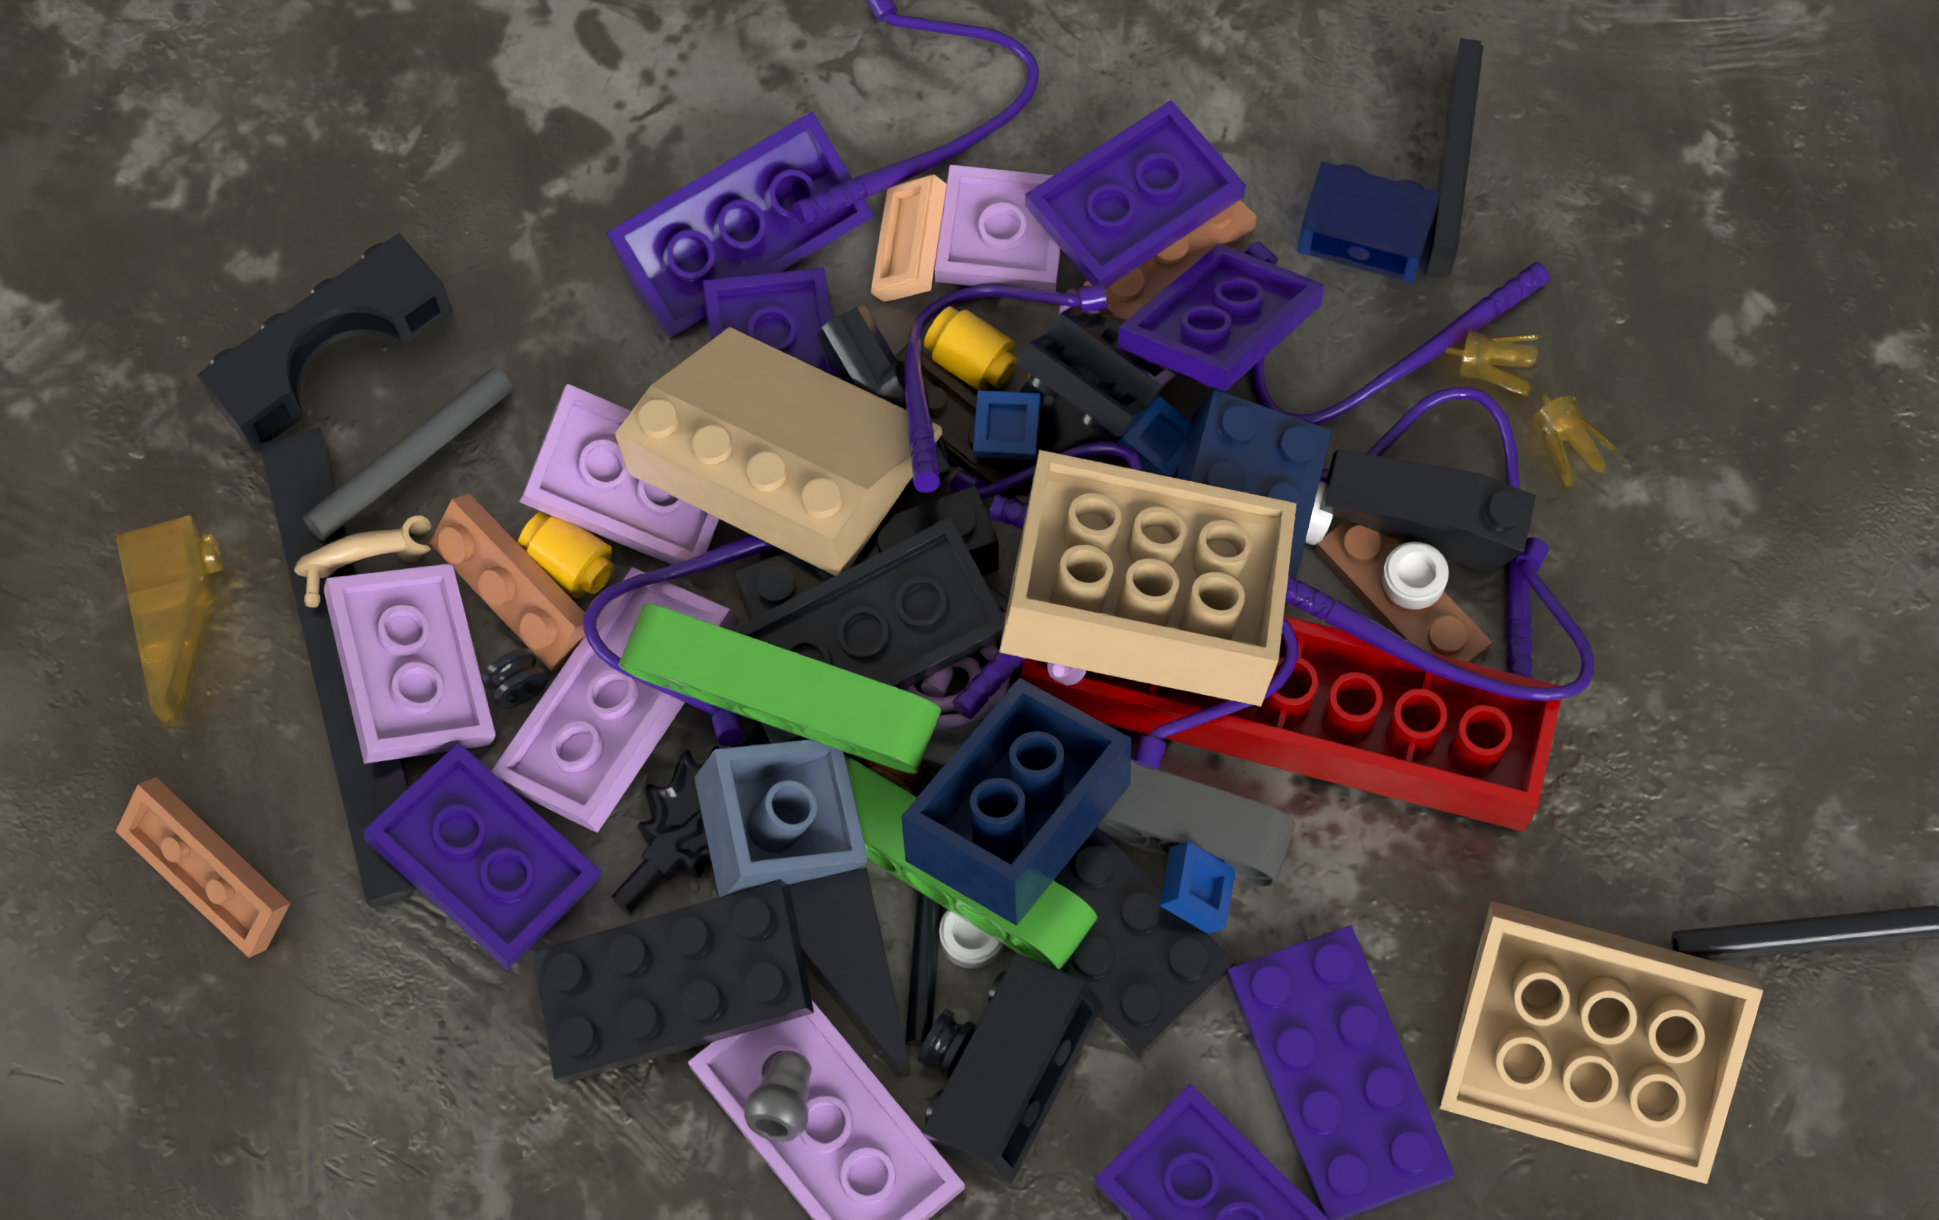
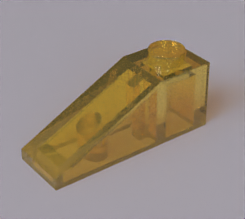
[115,515,222,729]

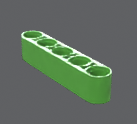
[618,603,941,774]
[844,755,1097,971]

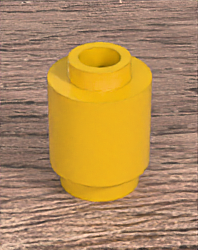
[923,306,1018,391]
[517,511,614,598]

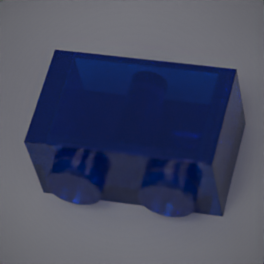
[1297,161,1440,284]

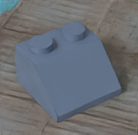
[694,740,868,897]

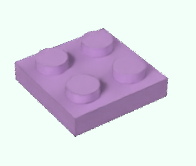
[934,165,1061,292]

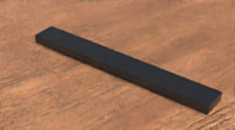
[259,427,423,908]

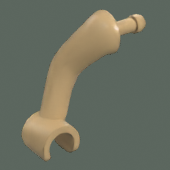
[294,515,432,607]

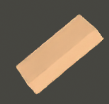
[871,174,947,302]

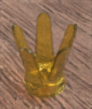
[1445,330,1542,397]
[1531,395,1620,488]

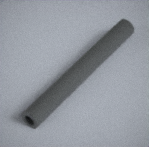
[303,366,514,541]

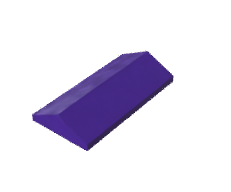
[606,111,874,339]

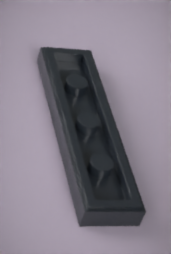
[1426,38,1484,279]

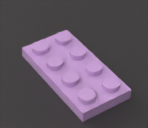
[491,567,739,833]
[688,1001,965,1220]

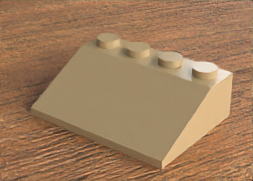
[615,327,942,576]
[999,450,1297,706]
[1440,901,1763,1184]

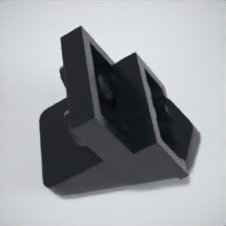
[1016,306,1176,463]

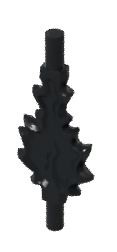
[611,720,771,914]

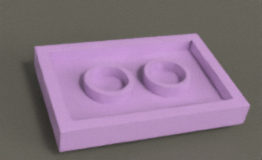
[519,384,719,574]
[324,564,496,763]

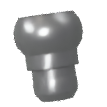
[744,1051,812,1142]

